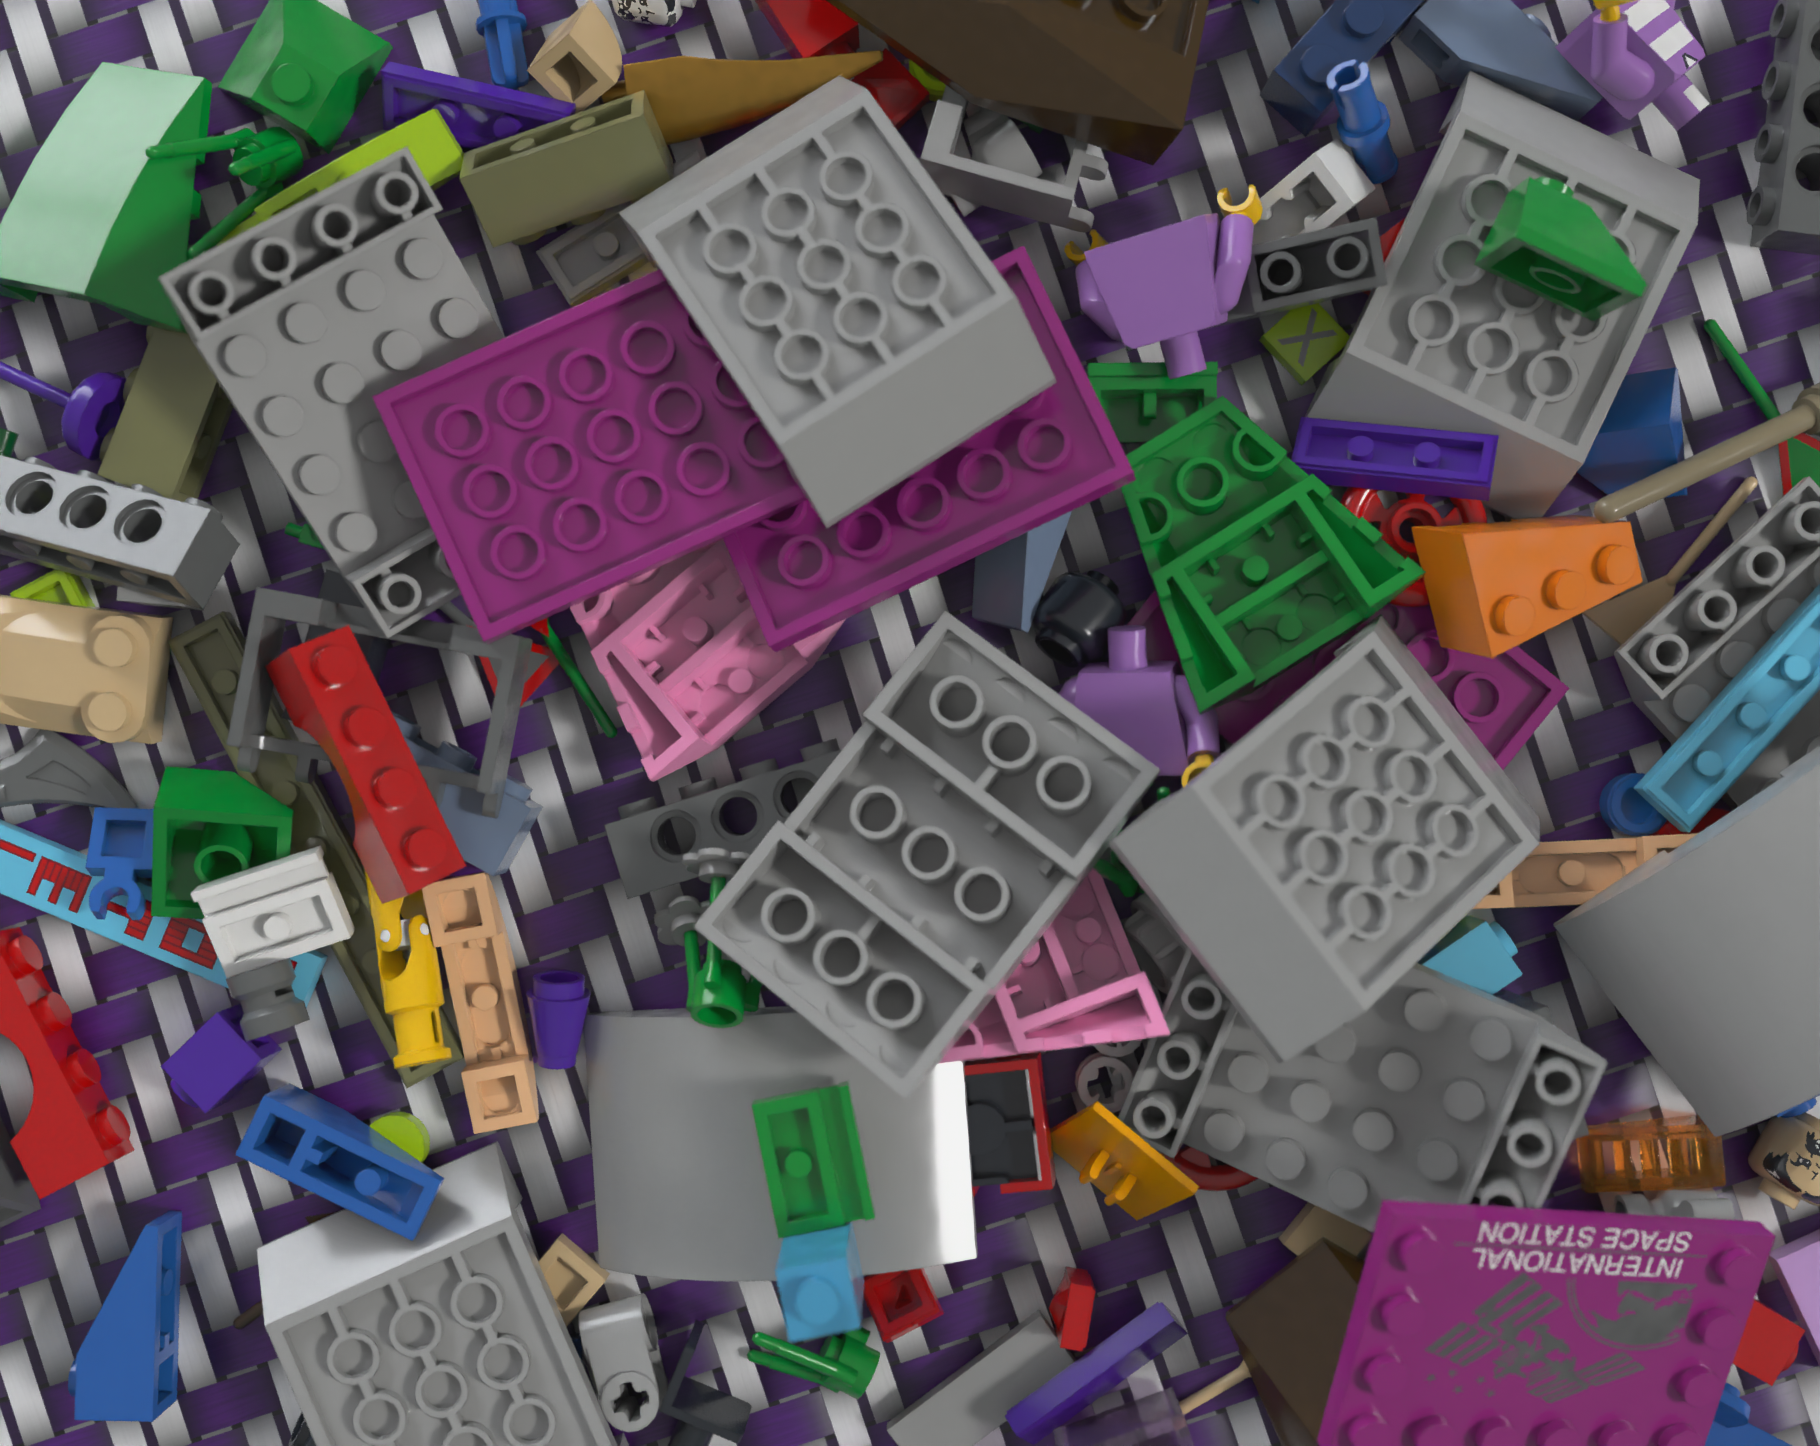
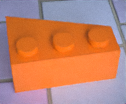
[1411,515,1643,658]

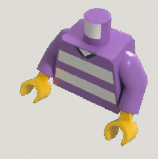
[1555,0,1710,131]

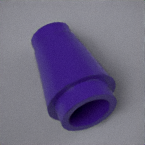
[526,970,591,1069]

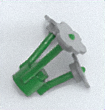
[654,848,763,1028]

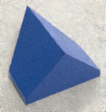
[1577,367,1688,499]

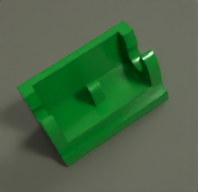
[1085,362,1218,444]

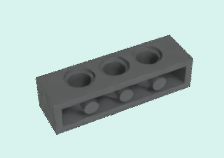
[1746,0,1820,255]
[0,455,240,610]
[604,738,843,899]

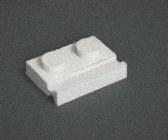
[191,845,355,978]

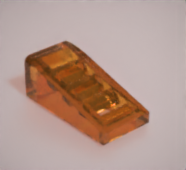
[1576,1115,1726,1193]

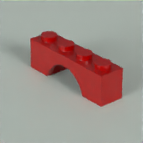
[265,625,466,904]
[0,927,134,1200]

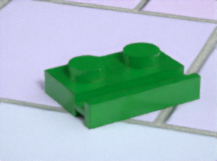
[751,1081,875,1239]

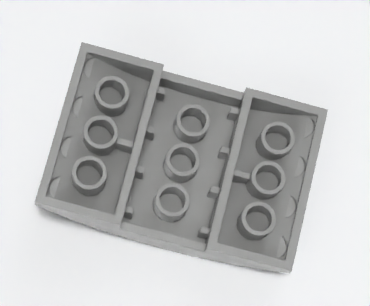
[693,611,1160,1099]
[1553,746,1820,1137]
[584,1006,978,1281]

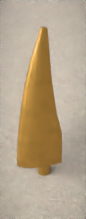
[602,50,883,145]

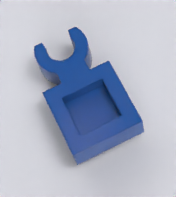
[85,807,153,920]

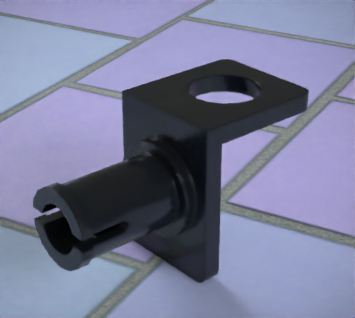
[659,1320,752,1446]

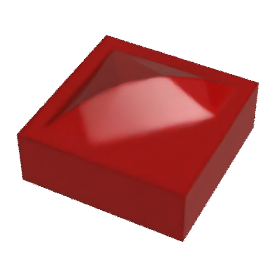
[851,48,930,131]
[1049,1266,1095,1351]
[863,1268,944,1343]

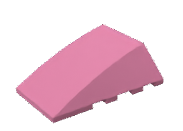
[570,538,846,782]
[938,868,1170,1064]

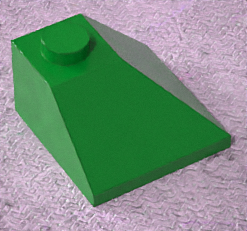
[218,0,393,154]
[1474,177,1647,321]
[151,766,293,919]

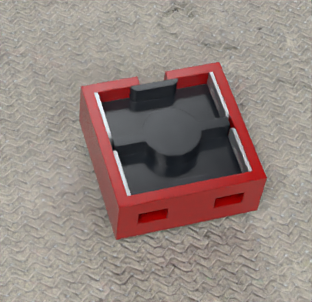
[964,1052,1056,1196]

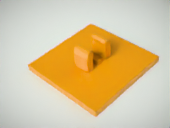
[1050,1101,1199,1221]

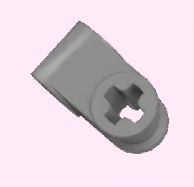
[579,1293,668,1432]

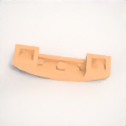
[1473,834,1697,909]
[422,871,539,1134]

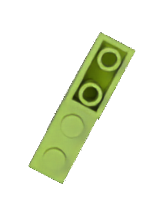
[217,109,464,246]

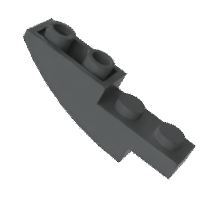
[1199,217,1388,331]

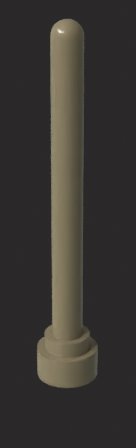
[1594,382,1820,523]

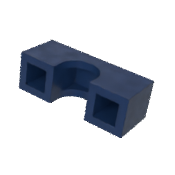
[1259,0,1428,137]

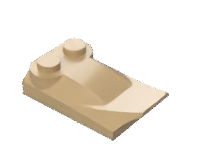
[0,595,173,744]

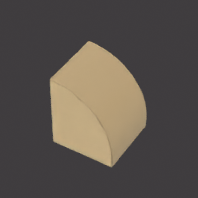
[527,0,622,114]

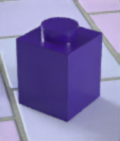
[160,1004,282,1113]

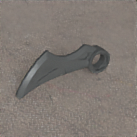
[0,729,138,809]

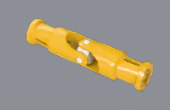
[364,869,452,1069]

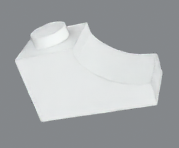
[1252,138,1376,245]

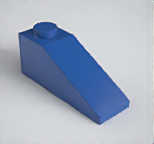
[235,1083,444,1241]
[68,1210,182,1422]

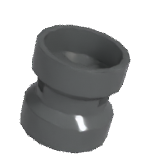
[226,958,310,1041]

